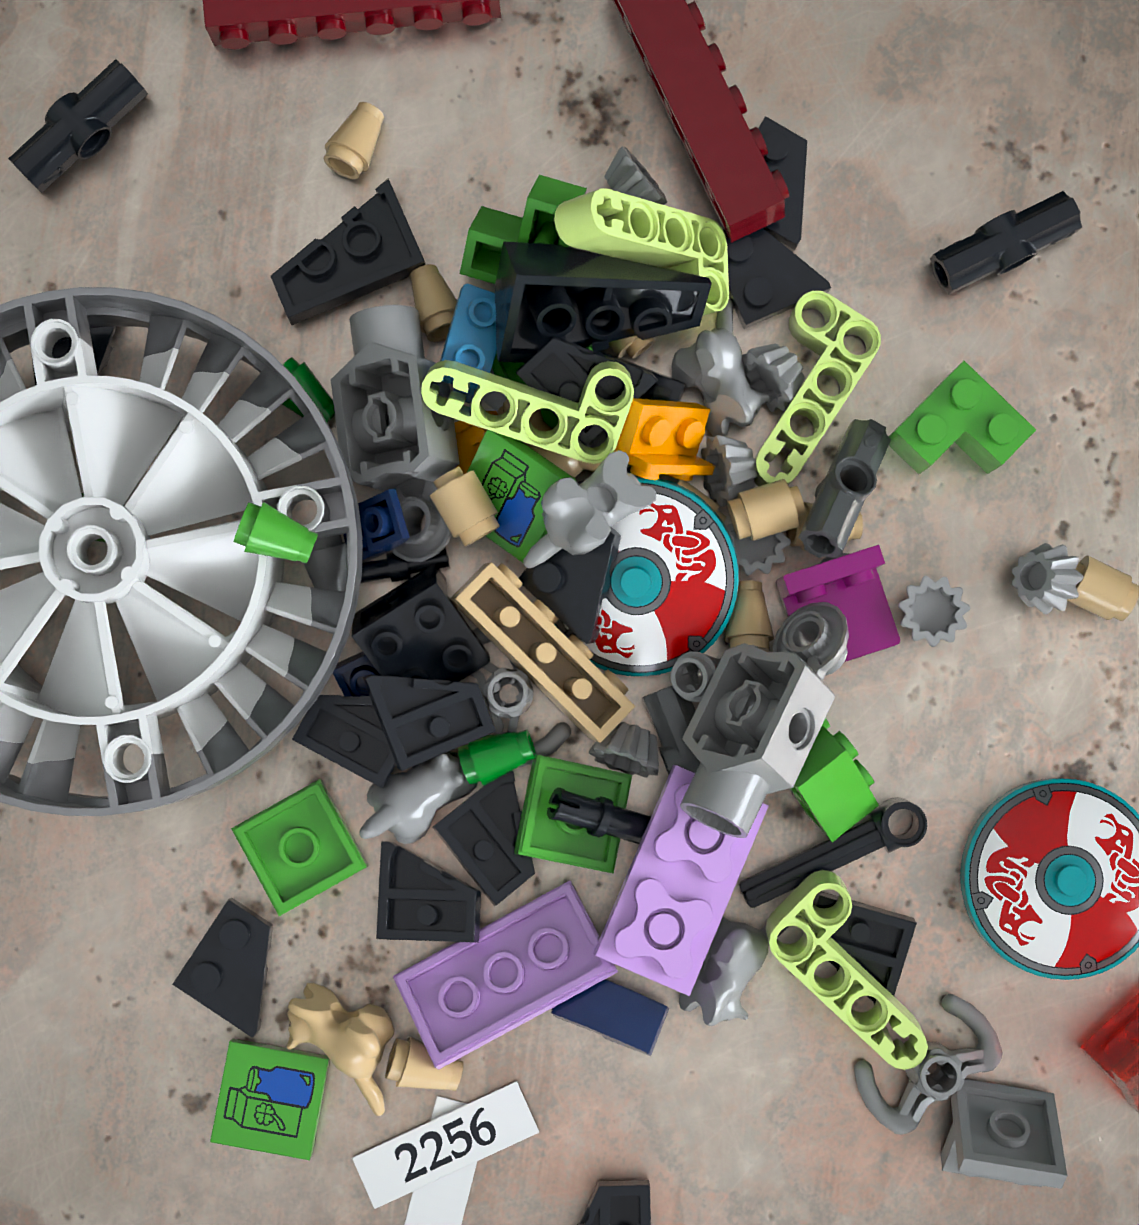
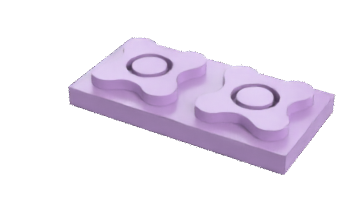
[593,765,769,996]
[393,881,618,1070]

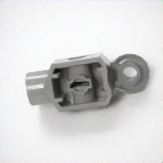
[331,305,460,562]
[680,602,849,838]

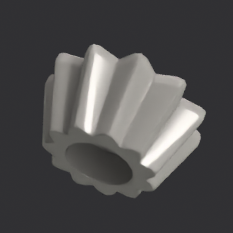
[604,146,668,205]
[742,343,805,412]
[701,435,757,507]
[725,524,791,576]
[1012,543,1084,615]
[898,576,970,647]
[589,722,659,778]

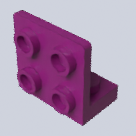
[776,545,900,662]

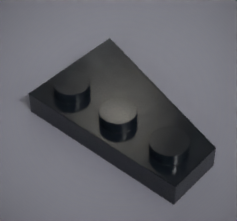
[271,178,426,325]

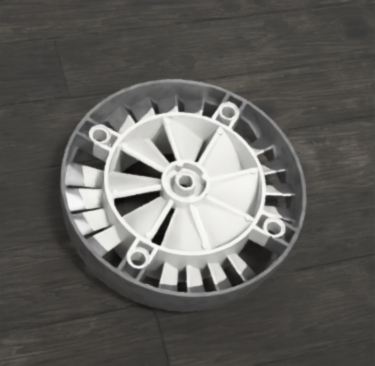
[0,287,362,816]

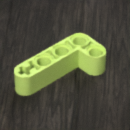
[554,188,729,316]
[754,291,881,487]
[421,360,634,464]
[766,870,928,1070]

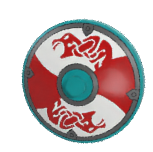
[554,476,739,676]
[960,778,1139,980]

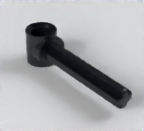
[739,798,927,908]

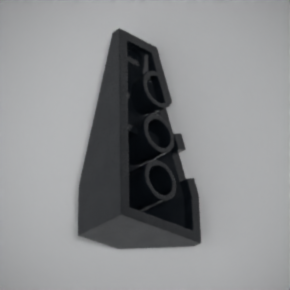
[495,242,712,363]

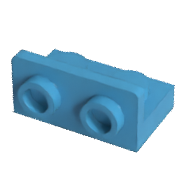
[440,284,497,403]

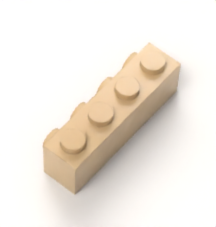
[450,562,635,743]

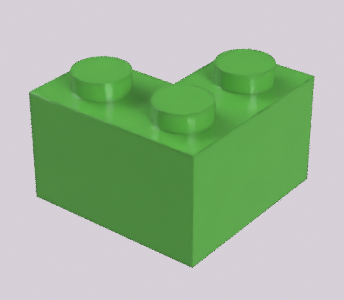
[459,174,587,284]
[888,361,1036,474]
[789,718,879,842]

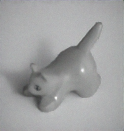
[671,299,770,437]
[523,450,656,568]
[359,751,477,844]
[679,917,789,1026]

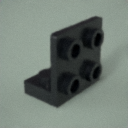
[352,563,490,681]

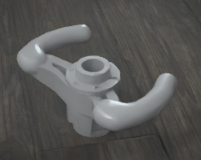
[471,628,571,767]
[854,994,1003,1135]

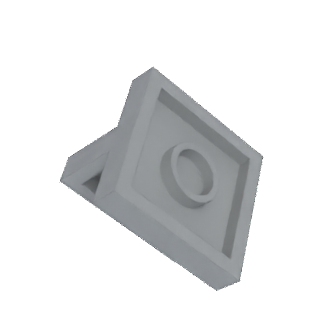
[941,1079,1068,1189]

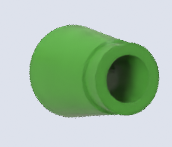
[233,502,318,564]

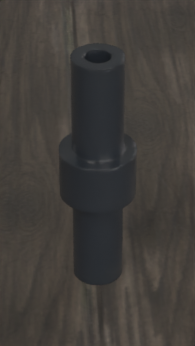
[360,547,449,583]

